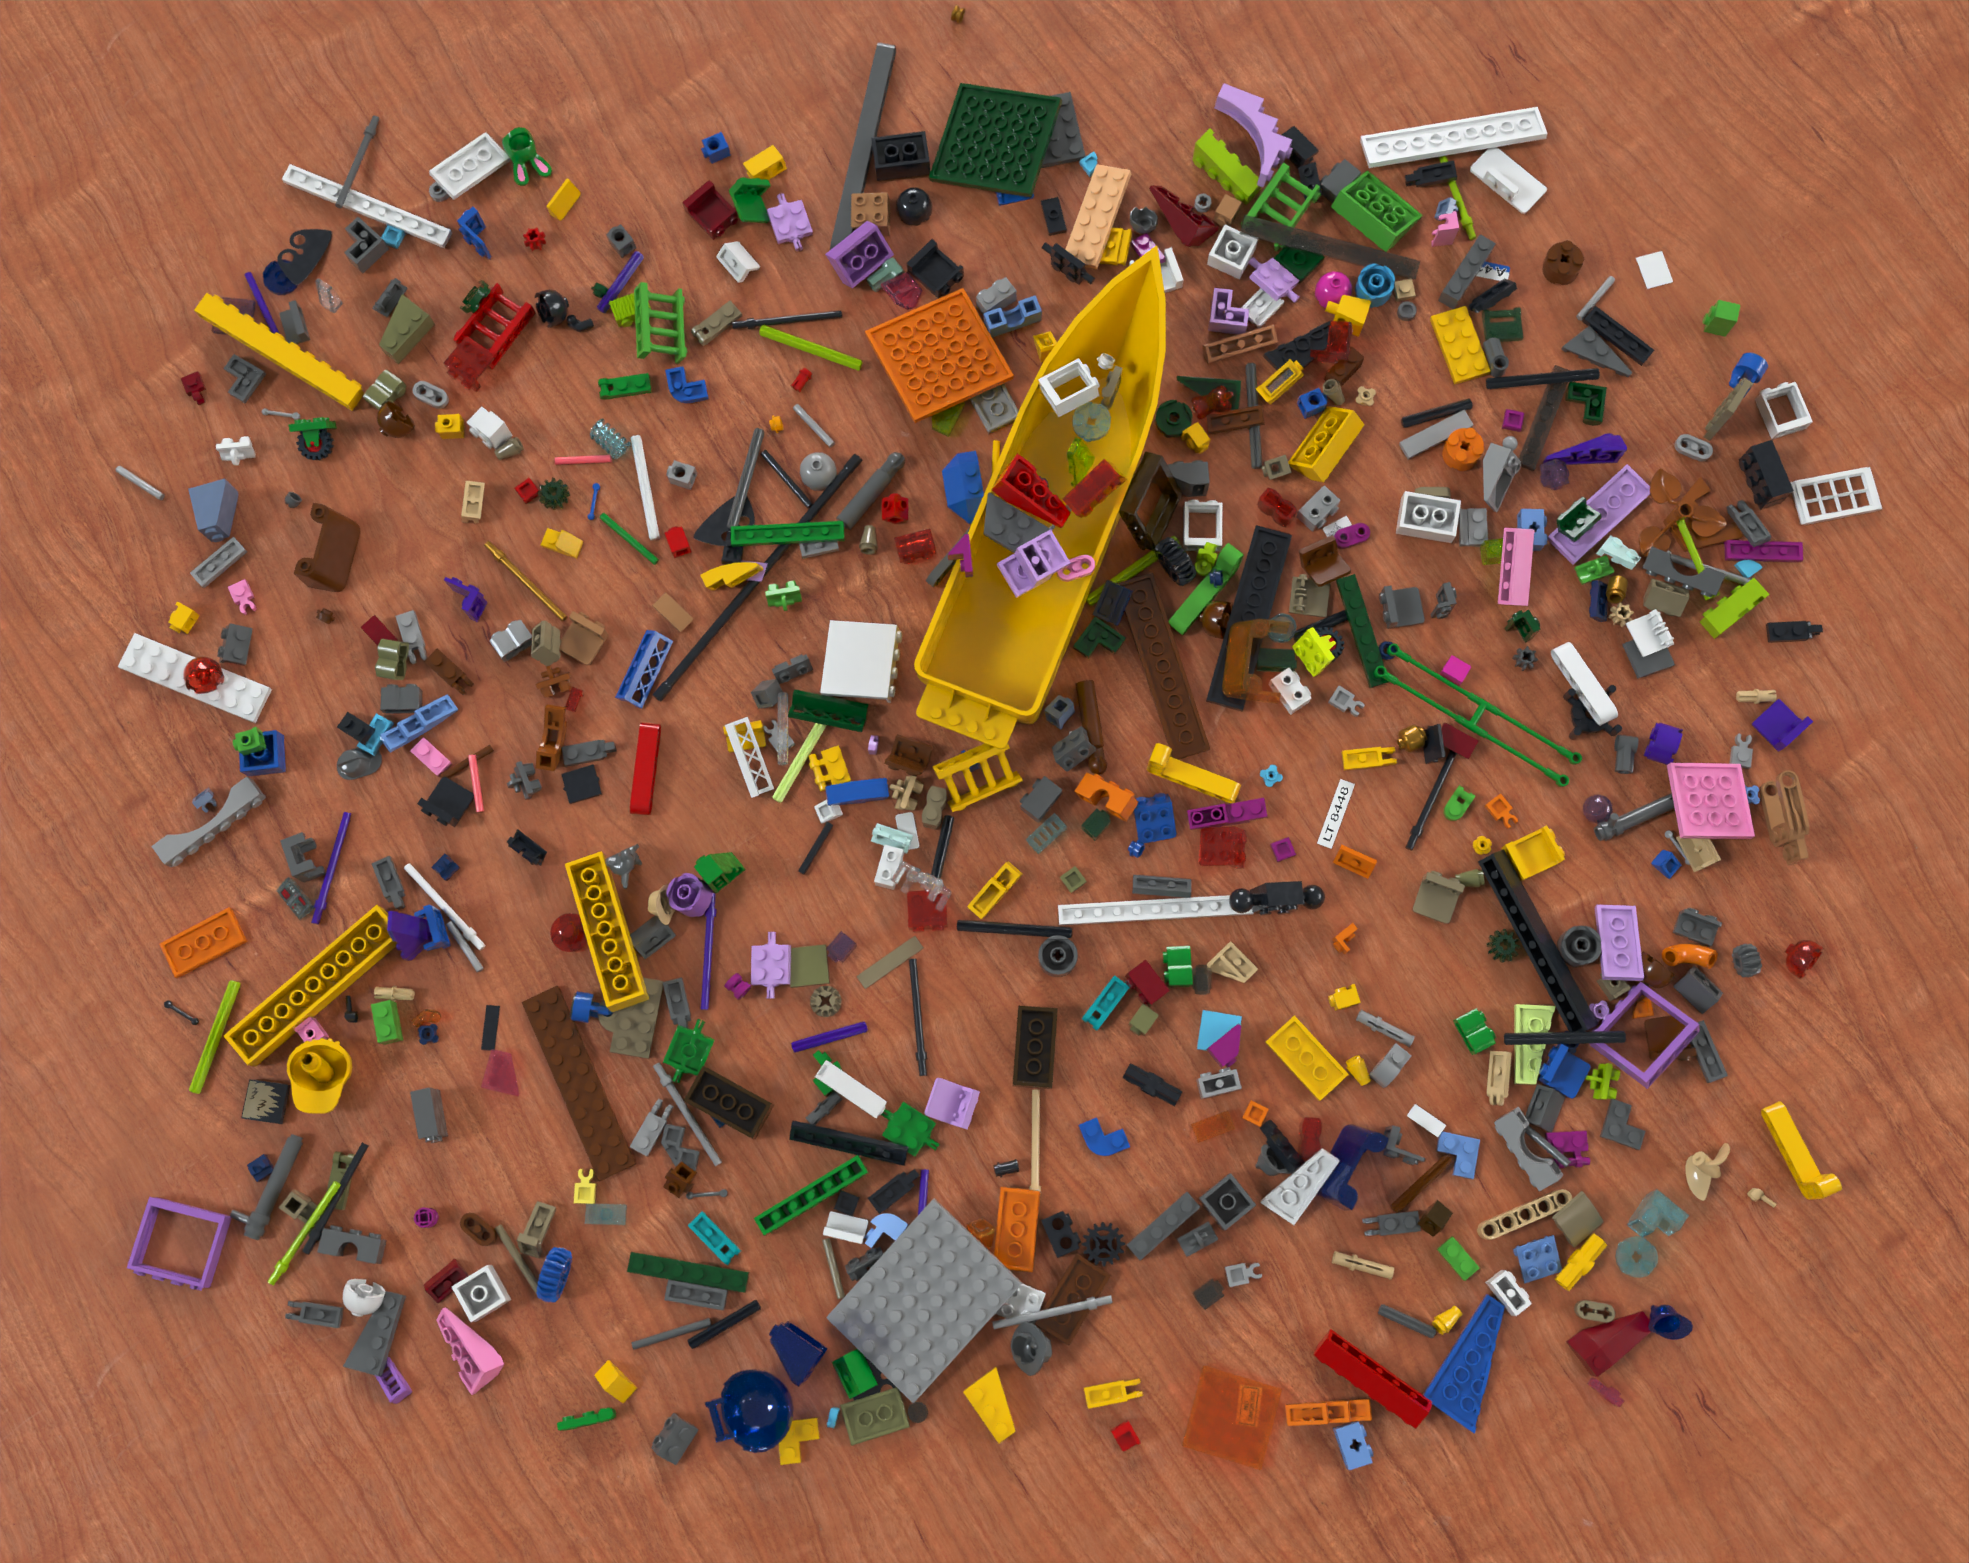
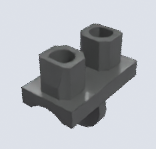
[507,761,542,800]
[1177,1221,1219,1257]

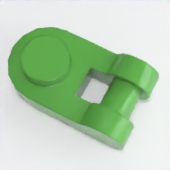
[1443,785,1476,821]

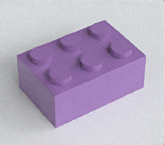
[825,221,894,288]

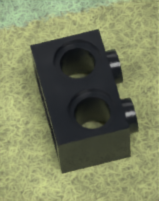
[1041,1211,1081,1258]

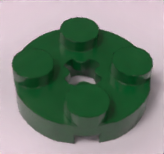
[460,280,491,314]
[1155,400,1193,438]

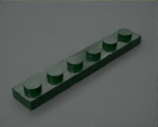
[1336,574,1389,688]
[627,1252,749,1293]

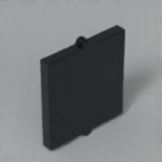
[1423,724,1445,764]
[561,764,602,804]

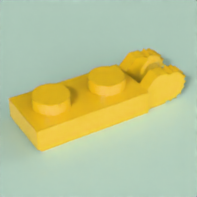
[1341,747,1397,771]
[1084,1378,1143,1409]

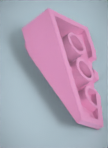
[437,1307,504,1395]

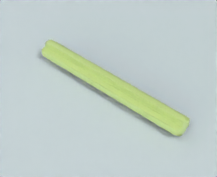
[773,723,827,803]

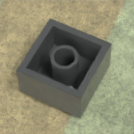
[1198,1173,1256,1231]

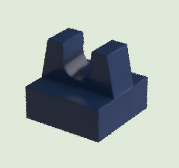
[431,854,460,881]
[247,1154,274,1182]

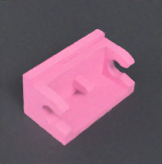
[1431,211,1459,247]

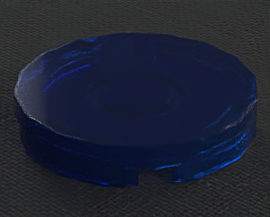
[263,259,298,295]

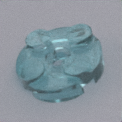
[1073,402,1111,442]
[1615,1236,1658,1278]

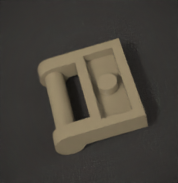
[1101,365,1123,411]

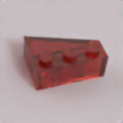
[1062,458,1128,518]

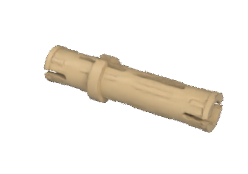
[1332,1251,1394,1280]

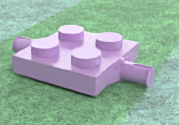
[767,193,813,251]
[1248,257,1300,303]
[751,932,791,999]

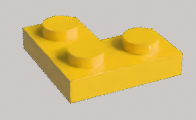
[777,1417,820,1465]

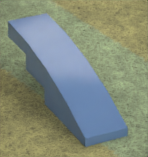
[380,694,458,753]

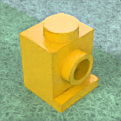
[1181,422,1210,454]
[168,601,200,634]
[1328,984,1361,1011]

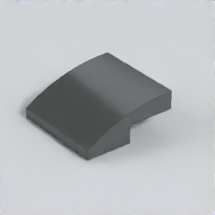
[1622,640,1675,679]

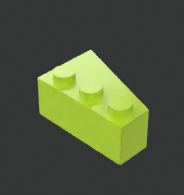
[1700,578,1770,639]

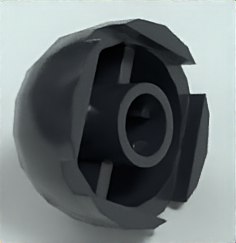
[896,188,932,226]
[535,289,569,328]

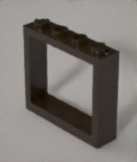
[1119,452,1183,551]

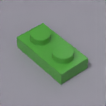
[1437,1236,1480,1281]

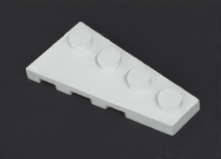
[1261,1148,1339,1225]

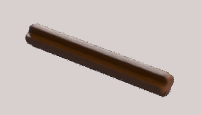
[1390,1154,1453,1213]

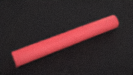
[555,455,611,465]
[468,755,484,812]

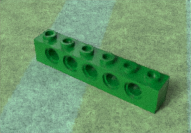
[754,1155,869,1236]

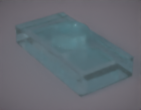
[585,1204,627,1225]

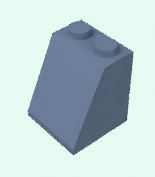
[188,479,239,542]

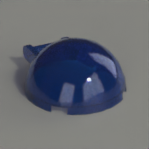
[705,1369,794,1453]

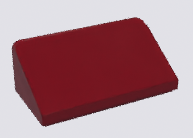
[424,1259,469,1303]

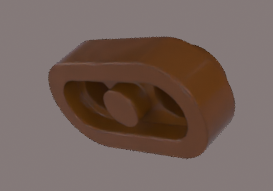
[460,1213,496,1246]

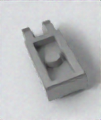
[396,610,428,664]
[630,1099,673,1157]

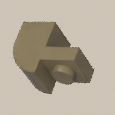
[279,1190,323,1228]

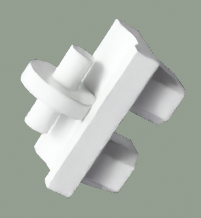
[216,436,256,466]

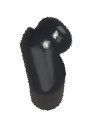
[567,315,594,332]

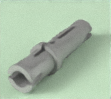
[1356,1009,1415,1047]

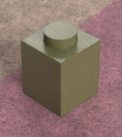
[1128,1004,1159,1036]

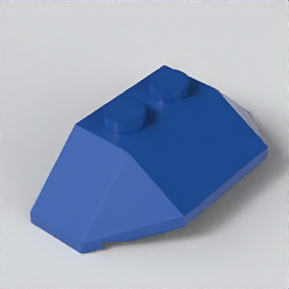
[942,451,984,524]

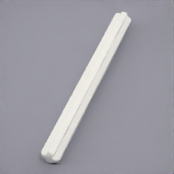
[631,435,660,540]

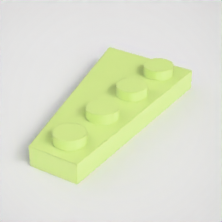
[1514,1004,1556,1085]

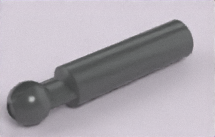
[836,452,905,530]

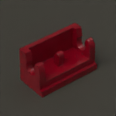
[1441,722,1479,759]

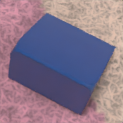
[1651,850,1681,879]

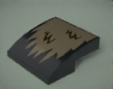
[241,1079,291,1124]

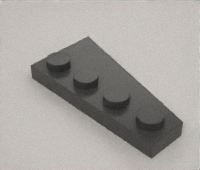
[343,1291,406,1377]

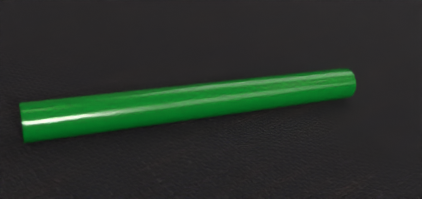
[599,513,659,565]

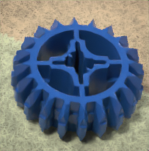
[536,1247,572,1303]

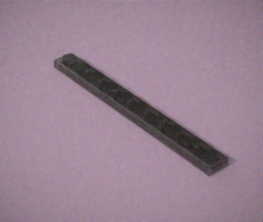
[1239,215,1420,280]

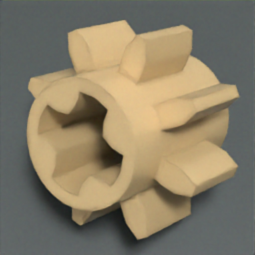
[1608,603,1634,627]

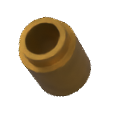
[1606,575,1628,604]

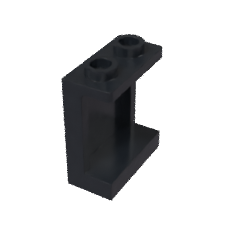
[907,239,964,299]

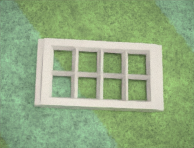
[1790,467,1882,525]

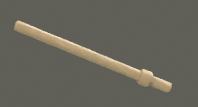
[1029,1090,1041,1191]

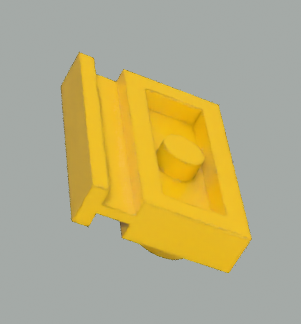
[1100,228,1132,266]

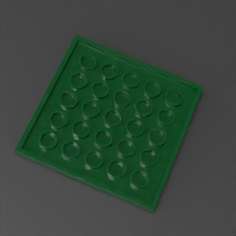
[929,83,1062,198]

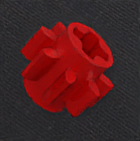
[523,227,546,251]

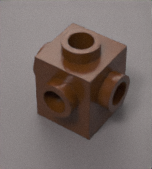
[663,1161,697,1198]

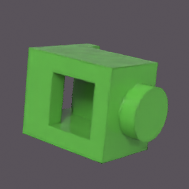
[233,727,266,755]

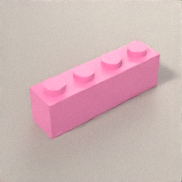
[1498,528,1534,606]

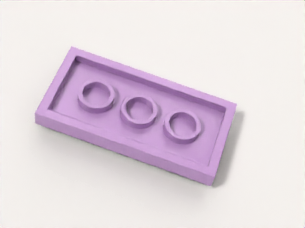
[1595,905,1644,981]

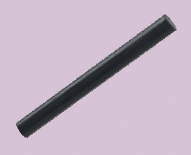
[761,450,813,509]

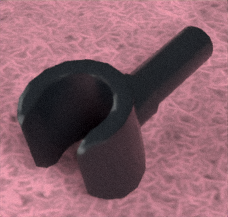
[344,995,358,1023]

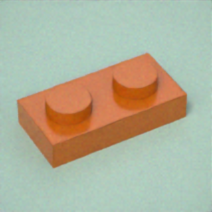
[1333,844,1377,879]

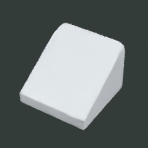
[814,799,843,824]

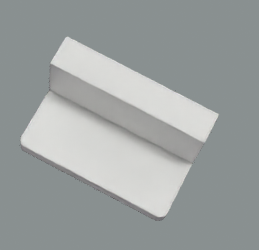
[716,241,760,283]
[823,1211,868,1244]

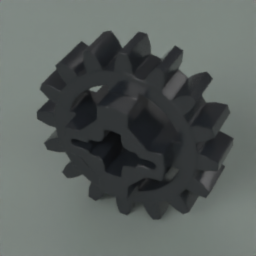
[1081,1222,1125,1266]

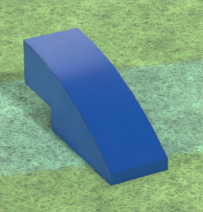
[825,778,889,806]

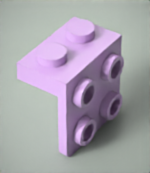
[925,1078,980,1130]

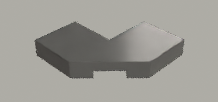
[661,1124,700,1171]

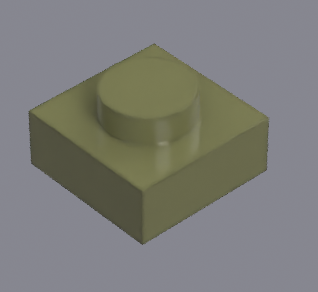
[1060,866,1087,894]

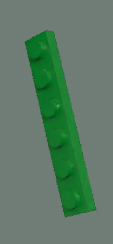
[731,521,845,547]

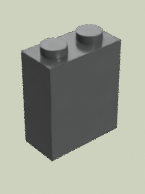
[410,1087,448,1143]

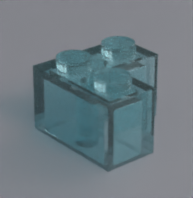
[1626,1189,1689,1238]

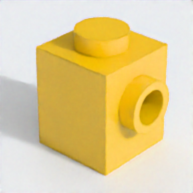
[435,414,464,439]

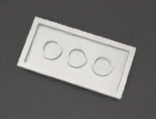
[429,132,510,200]

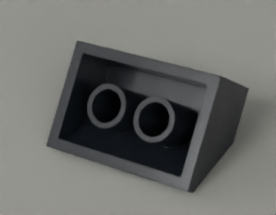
[872,131,930,181]

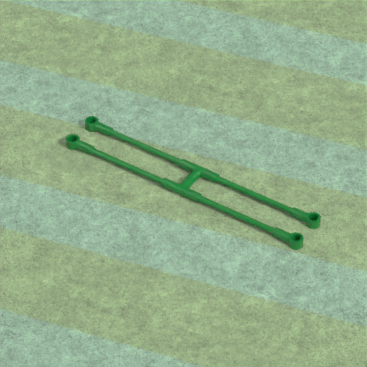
[1374,644,1582,787]

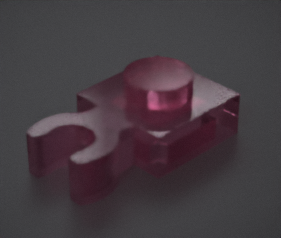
[1587,1377,1624,1407]

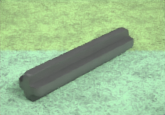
[1378,1304,1436,1338]

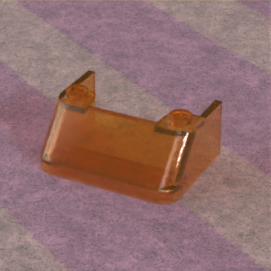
[1222,619,1290,704]

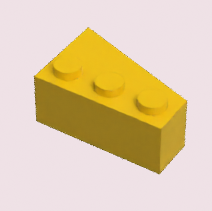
[963,1367,1015,1443]

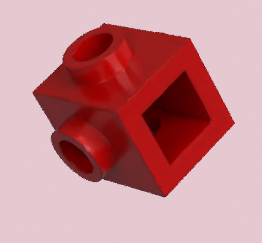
[882,493,909,524]

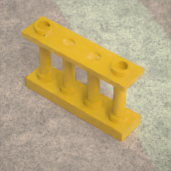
[932,743,1023,812]

